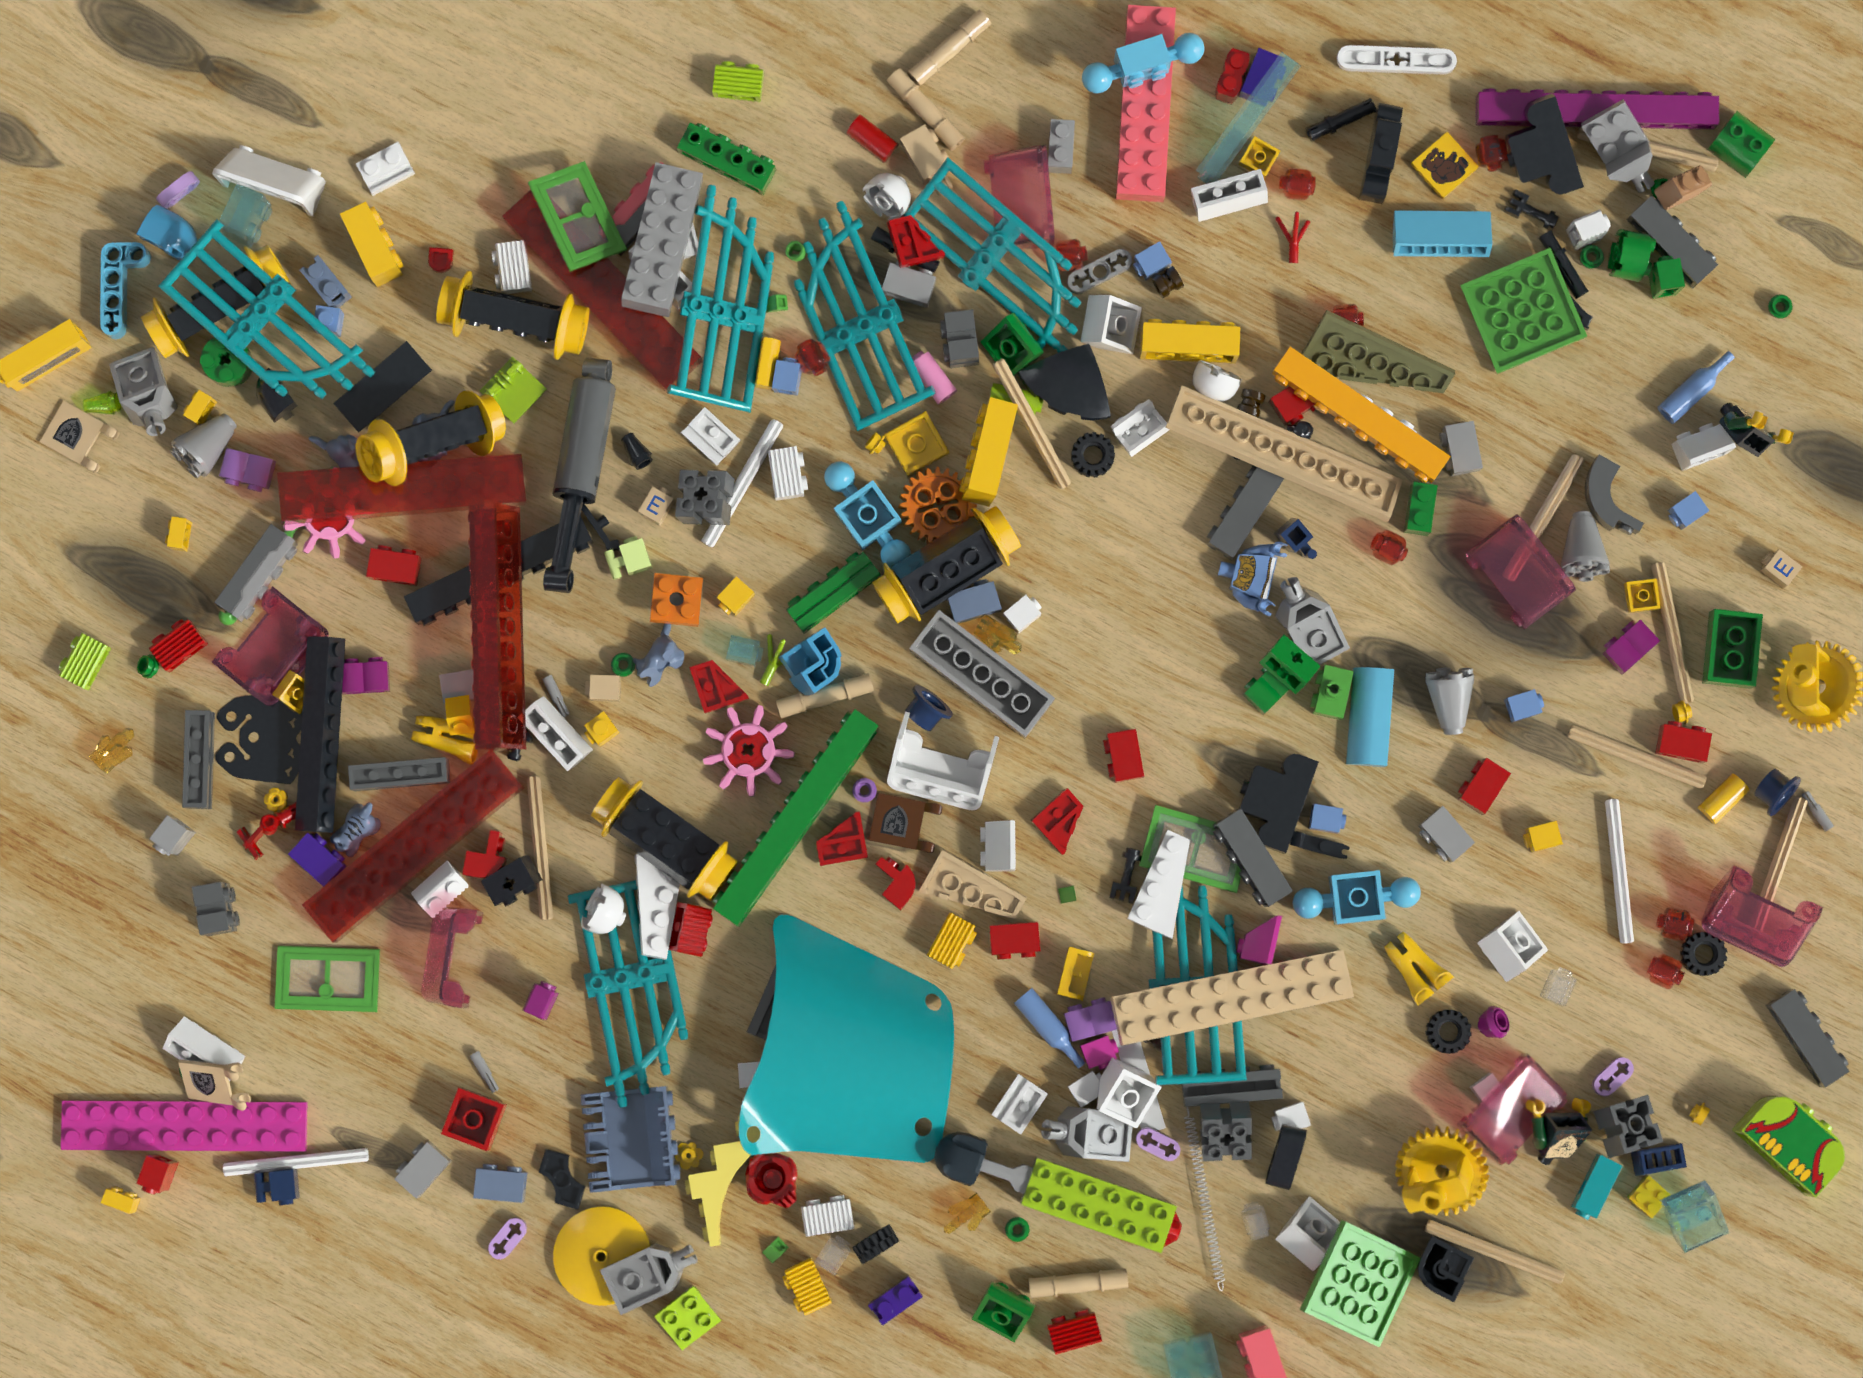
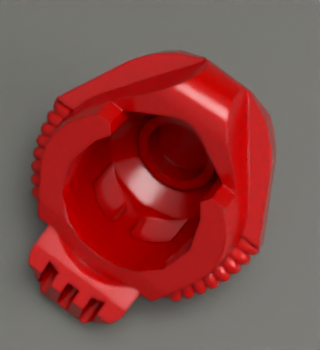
[745,1153,798,1208]

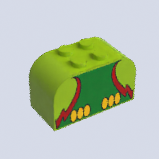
[1731,1096,1845,1198]

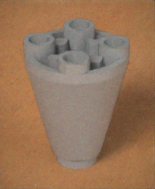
[170,413,237,478]
[1561,511,1610,582]
[1425,667,1474,735]

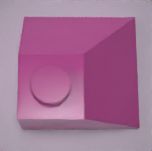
[1236,915,1282,965]

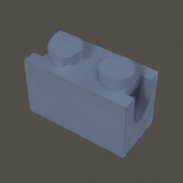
[300,255,352,308]
[948,579,1002,624]
[473,1164,528,1203]

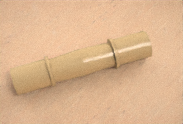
[907,10,991,87]
[887,68,965,151]
[776,673,874,719]
[1029,1268,1128,1298]

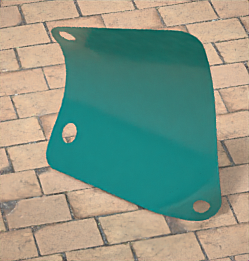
[739,915,954,1163]

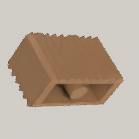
[1654,165,1712,210]

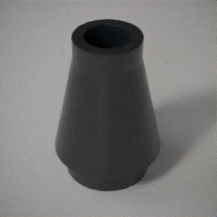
[621,433,653,470]

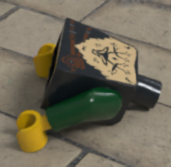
[1719,402,1794,457]
[1526,1098,1592,1165]

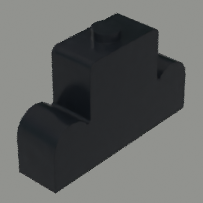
[1505,93,1584,195]
[1359,103,1403,204]
[1239,754,1319,854]

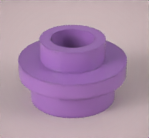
[852,778,877,802]

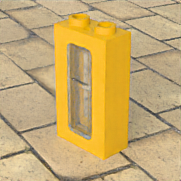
[0,319,92,392]

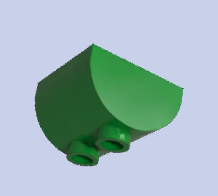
[1707,111,1775,178]
[980,313,1044,377]
[972,1281,1036,1343]

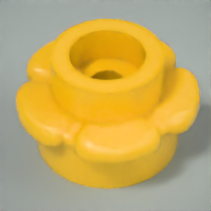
[864,432,886,455]
[1672,700,1692,724]
[264,788,288,812]
[1689,1102,1710,1126]

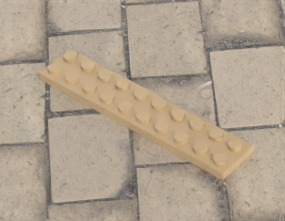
[1165,386,1403,522]
[1110,949,1354,1046]

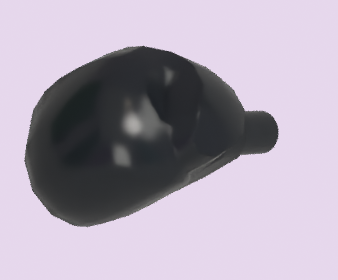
[1285,421,1313,439]

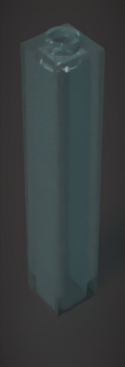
[1196,52,1301,184]

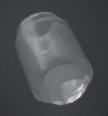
[1240,1202,1270,1240]

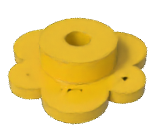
[675,1142,704,1170]

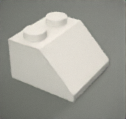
[1080,295,1142,354]
[1671,423,1736,471]
[980,820,1015,872]
[1477,911,1548,982]
[1097,1057,1161,1128]
[1275,1196,1340,1271]

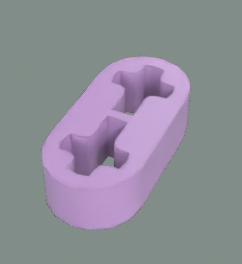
[156,171,200,209]
[1592,1057,1634,1096]
[1136,1127,1180,1161]
[488,1218,527,1259]

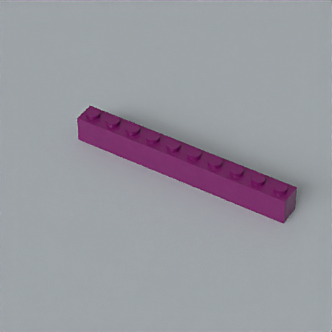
[1476,88,1719,130]

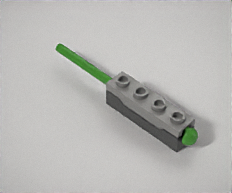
[214,467,333,625]

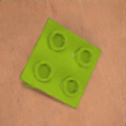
[479,357,547,424]
[654,1286,721,1350]

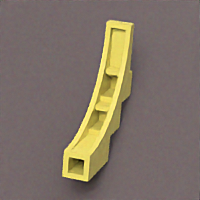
[685,1116,760,1247]

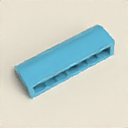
[1393,211,1492,257]
[1346,667,1394,768]

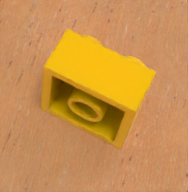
[1239,136,1280,179]
[183,390,217,426]
[165,516,192,552]
[1624,578,1661,613]
[272,670,304,714]
[1626,1175,1672,1219]
[101,1186,141,1214]

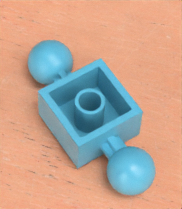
[1082,33,1204,94]
[824,461,911,570]
[1293,870,1421,925]

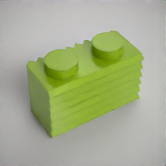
[712,61,764,102]
[58,633,111,690]

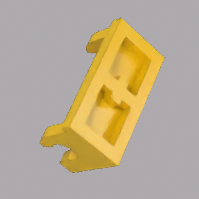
[1057,947,1095,1001]

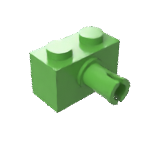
[1310,665,1354,720]

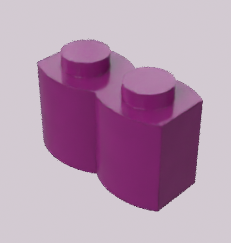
[1602,619,1660,675]
[342,657,390,695]
[522,981,559,1020]

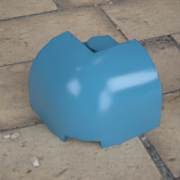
[136,205,197,261]
[779,627,842,696]

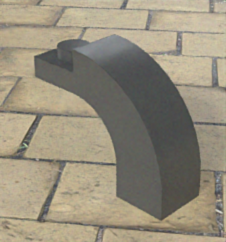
[1585,454,1644,535]

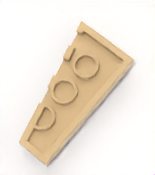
[919,849,1027,919]

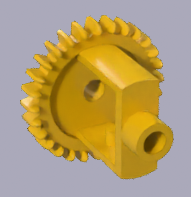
[1772,640,1863,733]
[1395,1126,1489,1216]

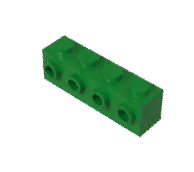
[677,123,776,195]

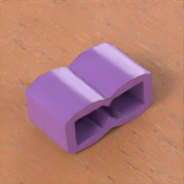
[219,448,276,492]
[1064,997,1117,1042]

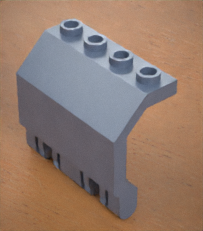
[581,1086,680,1193]

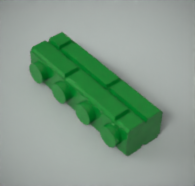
[786,551,881,634]

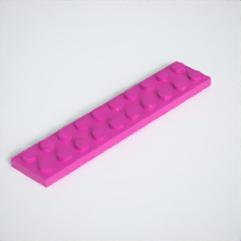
[61,1101,308,1152]

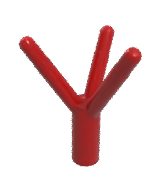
[1275,211,1310,264]

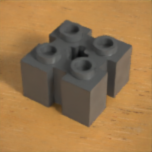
[940,309,979,369]
[675,470,735,525]
[192,882,240,937]
[1593,1095,1663,1158]
[1200,1102,1252,1162]

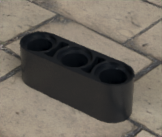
[1265,1124,1307,1190]

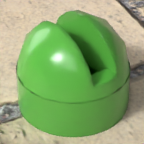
[785,241,806,262]

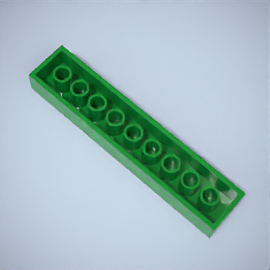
[712,709,880,927]

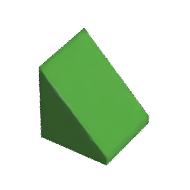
[766,295,788,313]
[1058,885,1077,904]
[762,1237,789,1263]

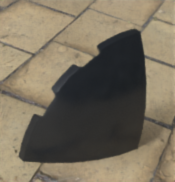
[1018,344,1111,420]

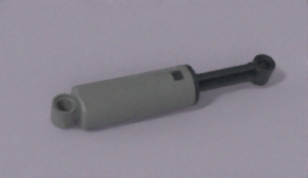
[543,358,616,593]

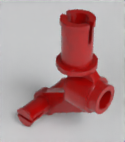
[236,802,296,860]

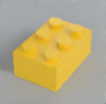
[340,202,404,287]

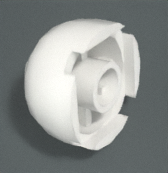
[863,173,911,220]
[1193,360,1242,402]
[581,883,626,934]

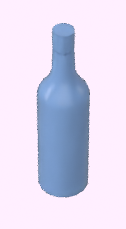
[1657,351,1735,424]
[1014,988,1086,1069]

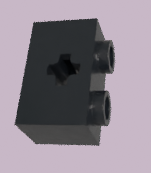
[481,855,543,907]

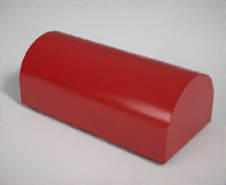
[846,114,899,163]

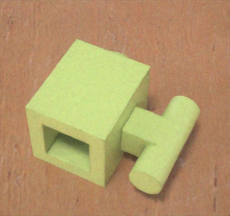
[604,536,653,580]

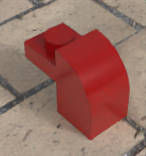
[462,830,508,878]
[875,856,916,911]

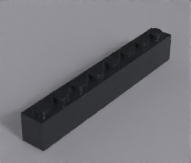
[404,515,594,626]
[295,636,346,833]

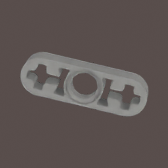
[1067,249,1132,294]

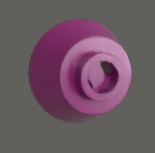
[1478,1006,1509,1038]

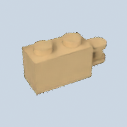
[900,125,953,196]

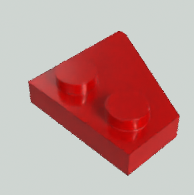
[887,215,945,268]
[689,660,749,714]
[1031,788,1084,855]
[816,811,868,866]

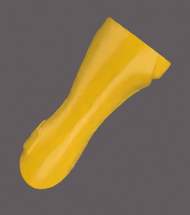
[411,715,484,765]
[1384,931,1454,1006]

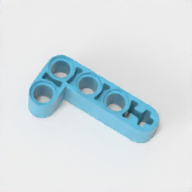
[100,242,151,339]

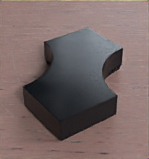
[539,1149,586,1210]

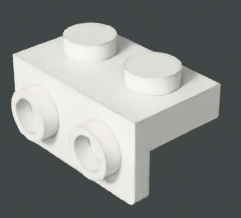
[1111,399,1170,457]

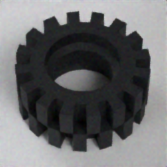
[1071,432,1115,478]
[1680,932,1728,976]
[1425,1010,1472,1054]
[852,1224,900,1264]

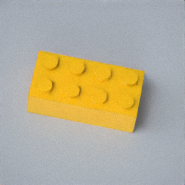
[1140,319,1240,364]
[959,397,1018,507]

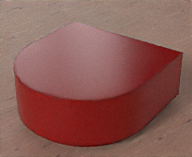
[428,247,454,273]

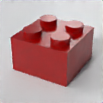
[441,1087,507,1151]

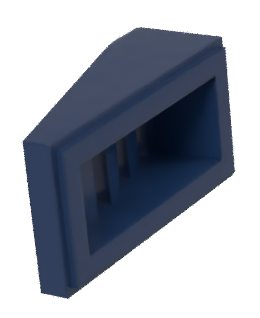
[1631,1143,1687,1176]

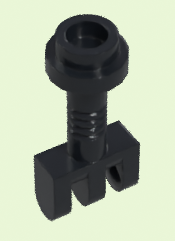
[1503,189,1559,230]
[1109,847,1141,904]

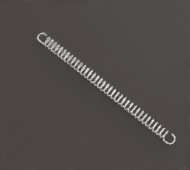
[1184,1107,1225,1291]

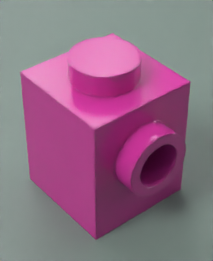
[1080,1036,1119,1070]

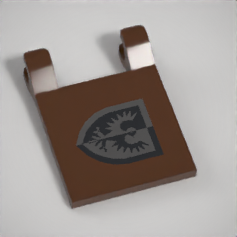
[869,793,943,853]

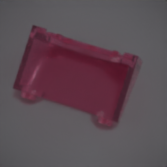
[984,145,1055,249]
[1465,514,1576,630]
[212,586,329,706]
[1701,865,1823,967]
[421,907,484,1009]
[1456,1053,1568,1165]

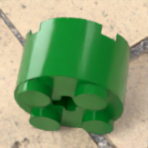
[1608,229,1656,282]
[200,337,252,387]

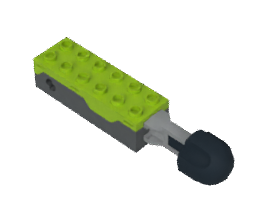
[934,1132,1182,1253]

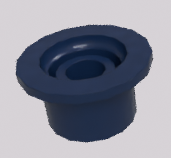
[905,685,953,731]
[1754,768,1801,816]

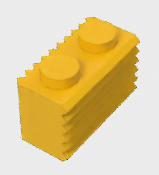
[927,912,977,969]
[782,1257,832,1315]

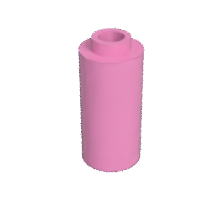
[912,351,957,405]

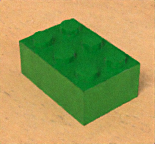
[1702,609,1763,689]

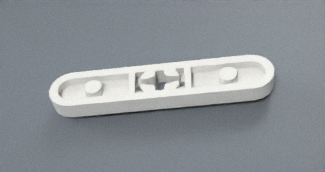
[1337,45,1457,75]

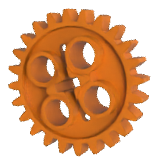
[898,467,977,544]

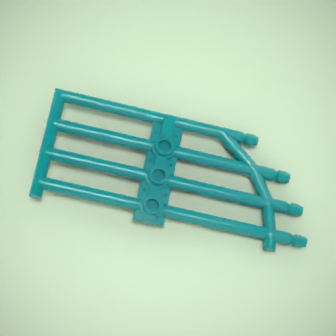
[902,157,1081,353]
[667,185,774,413]
[794,201,936,431]
[158,219,375,399]
[1148,869,1247,1085]
[567,880,688,1108]

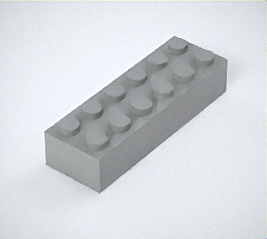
[621,162,703,317]
[909,610,1055,739]

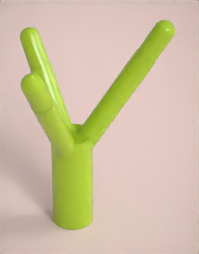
[760,634,785,686]

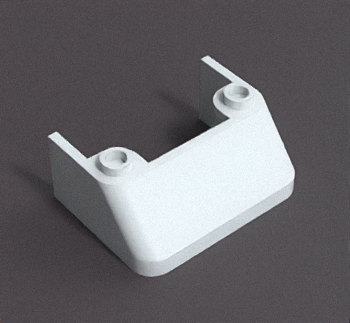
[887,711,999,810]

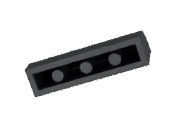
[333,341,432,433]

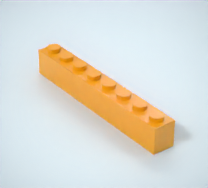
[1272,346,1451,483]

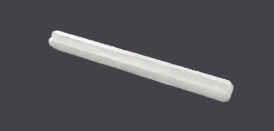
[702,419,783,547]
[1605,799,1634,944]
[223,1148,369,1176]

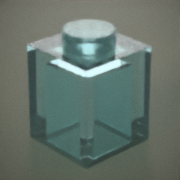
[726,635,764,667]

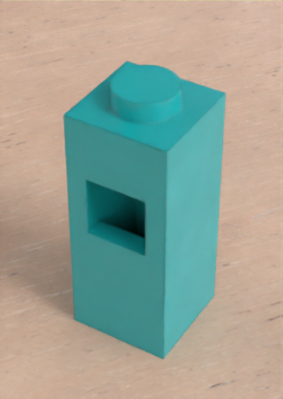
[1571,1154,1622,1220]

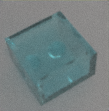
[219,184,272,247]
[1660,1180,1729,1253]
[1162,1332,1222,1378]

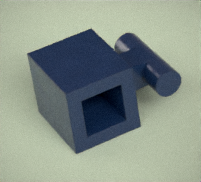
[1274,518,1317,559]
[254,1169,300,1206]

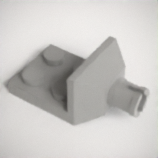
[1581,99,1655,193]
[109,347,178,436]
[1275,577,1350,665]
[1041,1106,1133,1162]
[600,1243,698,1315]

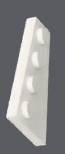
[1127,830,1190,939]
[634,854,680,960]

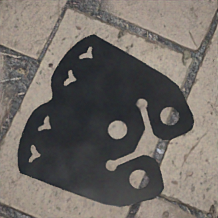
[215,693,302,784]

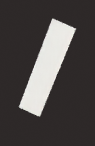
[1112,1030,1166,1135]

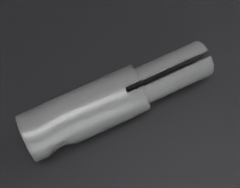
[542,675,569,717]
[1802,791,1834,832]
[470,1051,499,1093]

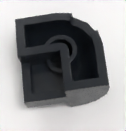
[256,368,298,423]
[1418,1236,1474,1303]

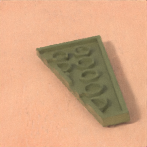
[1302,310,1455,394]

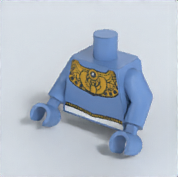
[1218,541,1288,616]

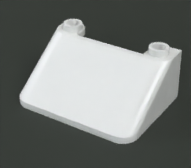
[212,145,326,217]

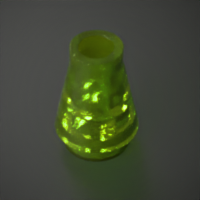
[83,391,121,415]

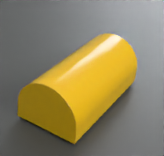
[755,337,781,389]
[1697,773,1750,825]

